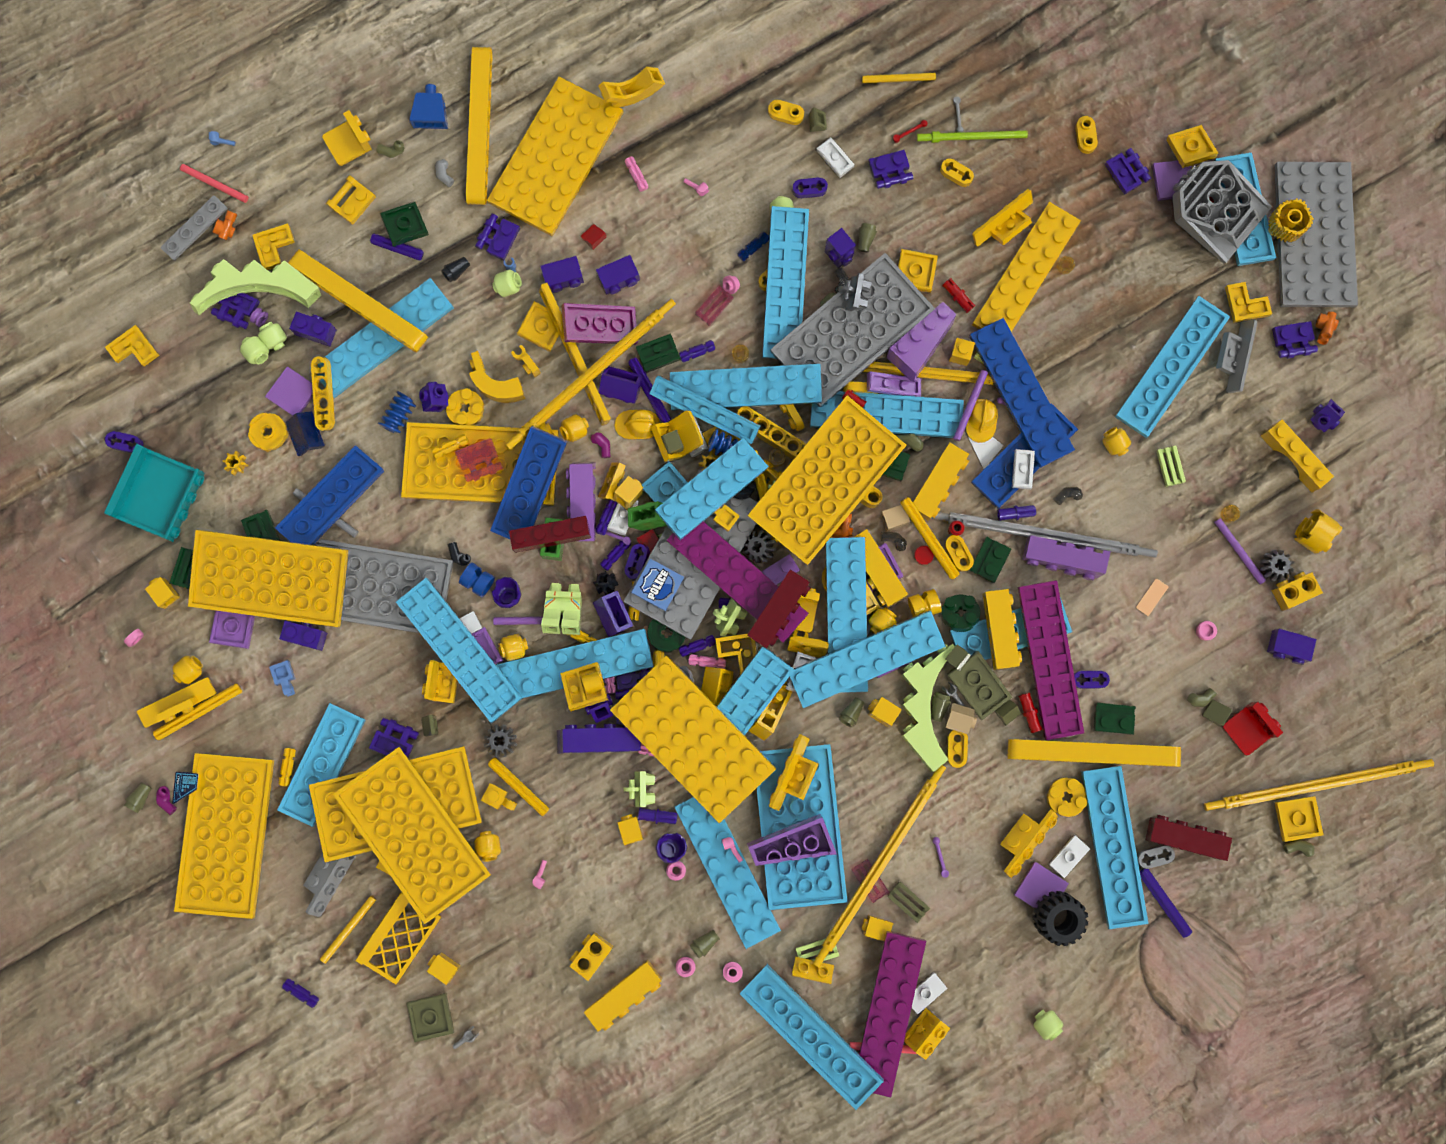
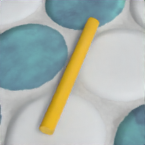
[862,73,936,83]
[320,895,376,964]

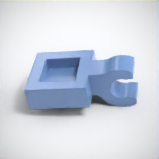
[269,660,295,697]

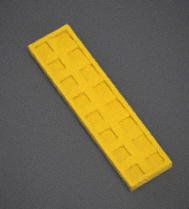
[972,202,1081,332]

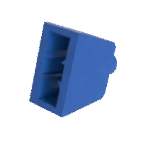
[410,84,448,129]

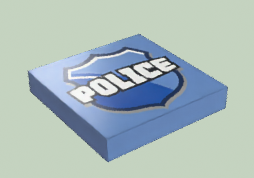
[631,559,684,612]

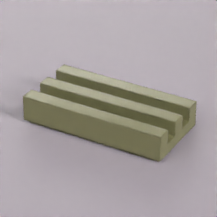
[887,882,930,923]

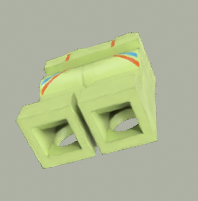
[541,583,582,635]

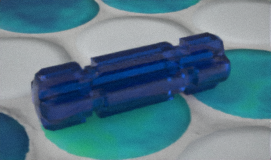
[737,232,769,261]

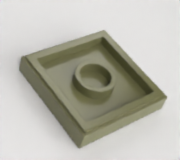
[407,993,454,1043]

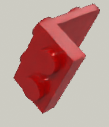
[1222,702,1283,755]

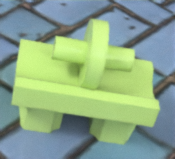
[713,598,748,637]
[623,771,655,807]

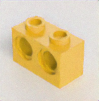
[1271,572,1323,611]
[868,697,902,727]
[569,932,614,981]

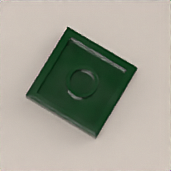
[380,202,429,247]

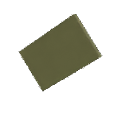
[947,651,1012,720]

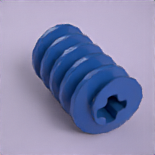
[377,391,416,433]
[708,429,738,456]

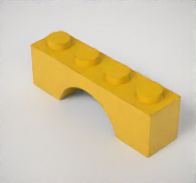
[1261,419,1334,493]

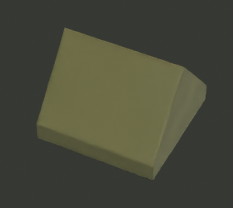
[809,107,827,132]
[661,430,684,454]
[945,644,971,670]
[994,700,1021,726]

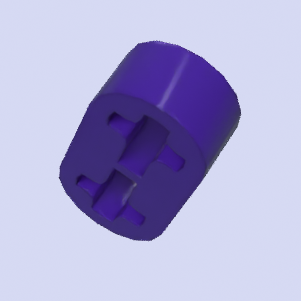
[792,177,828,199]
[105,431,144,453]
[625,544,650,579]
[1074,671,1110,689]

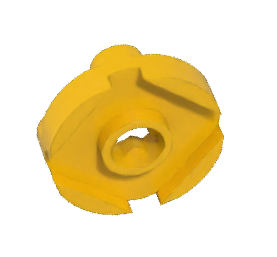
[446,388,484,426]
[248,413,288,452]
[1047,778,1087,817]

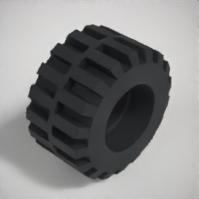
[1032,891,1089,946]

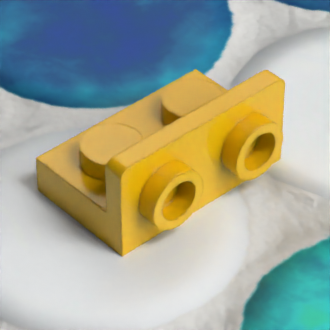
[904,1008,950,1060]

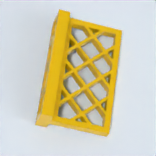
[355,892,442,984]

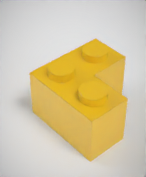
[715,634,757,674]

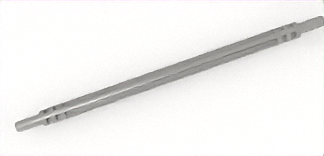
[931,512,1158,558]

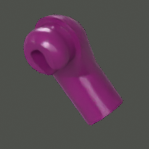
[590,432,611,458]
[156,786,177,815]

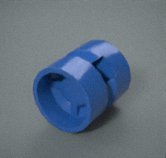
[459,562,495,598]

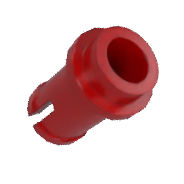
[842,390,867,408]
[948,521,965,536]

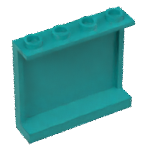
[104,444,205,542]

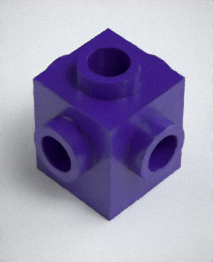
[419,381,449,412]
[1310,399,1345,432]
[585,694,614,723]

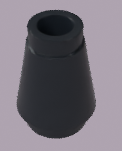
[441,257,470,282]

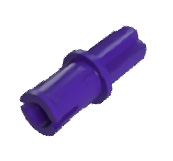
[997,505,1036,521]
[638,808,678,824]

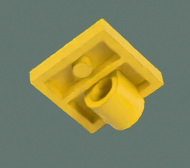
[560,662,608,711]

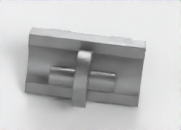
[839,273,871,311]

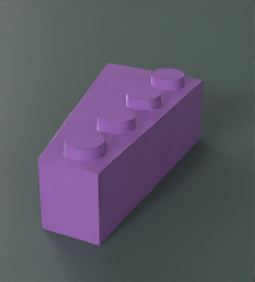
[887,302,956,383]
[566,462,596,541]
[1022,535,1111,581]
[747,814,837,866]

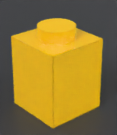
[949,338,975,366]
[613,476,644,510]
[145,577,180,609]
[617,814,644,845]
[861,915,893,941]
[427,952,461,985]

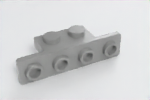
[161,196,227,260]
[1216,319,1257,393]
[303,852,356,917]

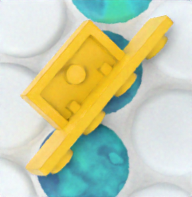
[972,189,1033,247]
[137,677,216,728]
[769,734,819,811]
[1000,809,1058,878]

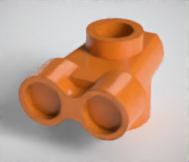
[212,210,237,241]
[1315,312,1339,345]
[832,514,853,538]

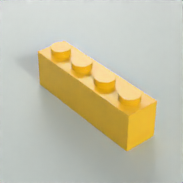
[913,442,969,521]
[855,529,908,608]
[982,589,1022,670]
[584,960,662,1032]

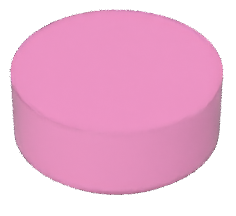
[1196,621,1217,641]
[124,629,144,647]

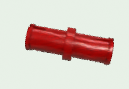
[942,278,976,313]
[1018,692,1042,733]

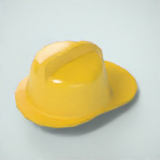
[966,399,998,443]
[614,410,660,439]

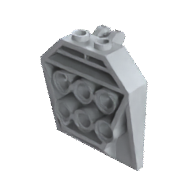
[1172,160,1272,264]

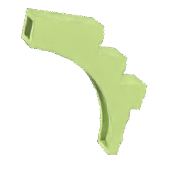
[190,259,321,315]
[901,644,955,772]

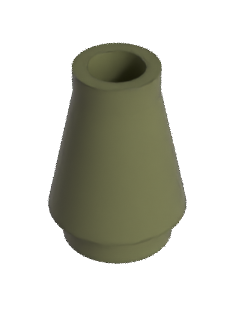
[858,223,877,252]
[931,692,951,722]
[839,697,865,727]
[124,782,152,813]
[690,930,720,958]

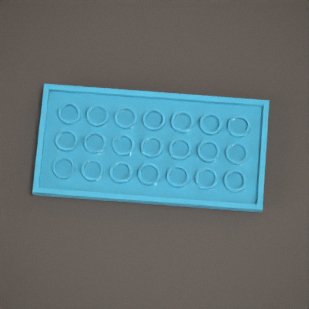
[756,744,847,910]

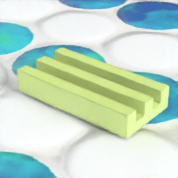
[1156,446,1186,487]
[796,938,839,961]

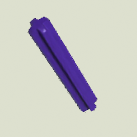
[628,357,671,423]
[1140,868,1192,938]

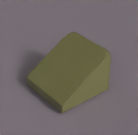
[1202,700,1233,726]
[421,715,439,737]

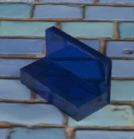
[286,411,325,456]

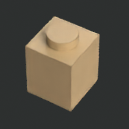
[880,505,910,532]
[946,703,977,734]

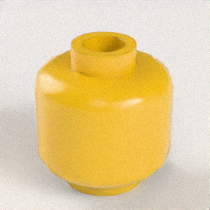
[559,414,589,442]
[1102,427,1131,456]
[868,607,897,634]
[498,634,528,661]
[172,656,203,684]
[474,831,501,862]

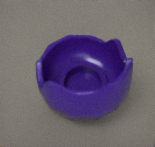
[492,577,521,608]
[655,833,687,863]

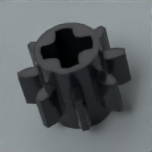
[593,571,619,595]

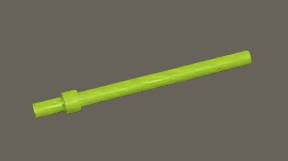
[917,130,1028,143]

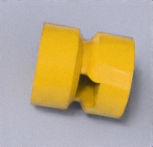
[908,589,942,617]

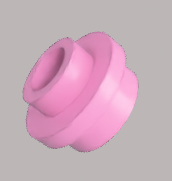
[723,275,740,294]
[666,861,686,881]
[676,957,695,977]
[723,962,743,983]

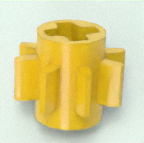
[222,451,249,476]
[698,452,719,471]

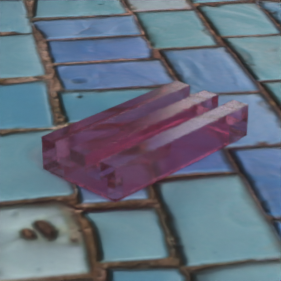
[695,285,734,326]
[851,859,889,903]

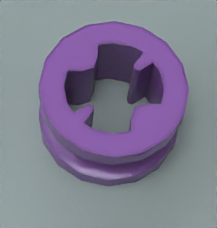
[250,308,268,327]

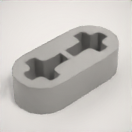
[1137,845,1175,869]

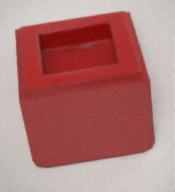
[580,224,607,250]

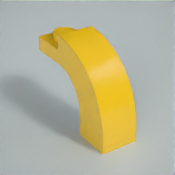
[598,67,665,107]
[469,351,526,403]

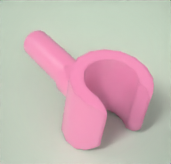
[684,178,709,196]
[722,837,743,863]
[532,860,547,889]

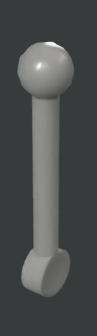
[953,97,964,133]

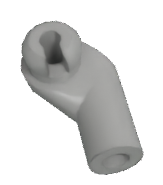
[435,159,454,187]

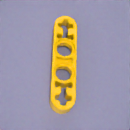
[311,356,335,431]

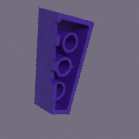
[557,724,641,754]

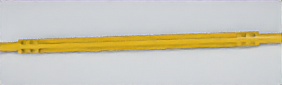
[505,299,676,450]
[862,362,994,385]
[1204,759,1434,811]
[812,765,946,968]

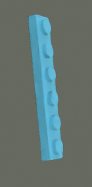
[650,376,760,444]

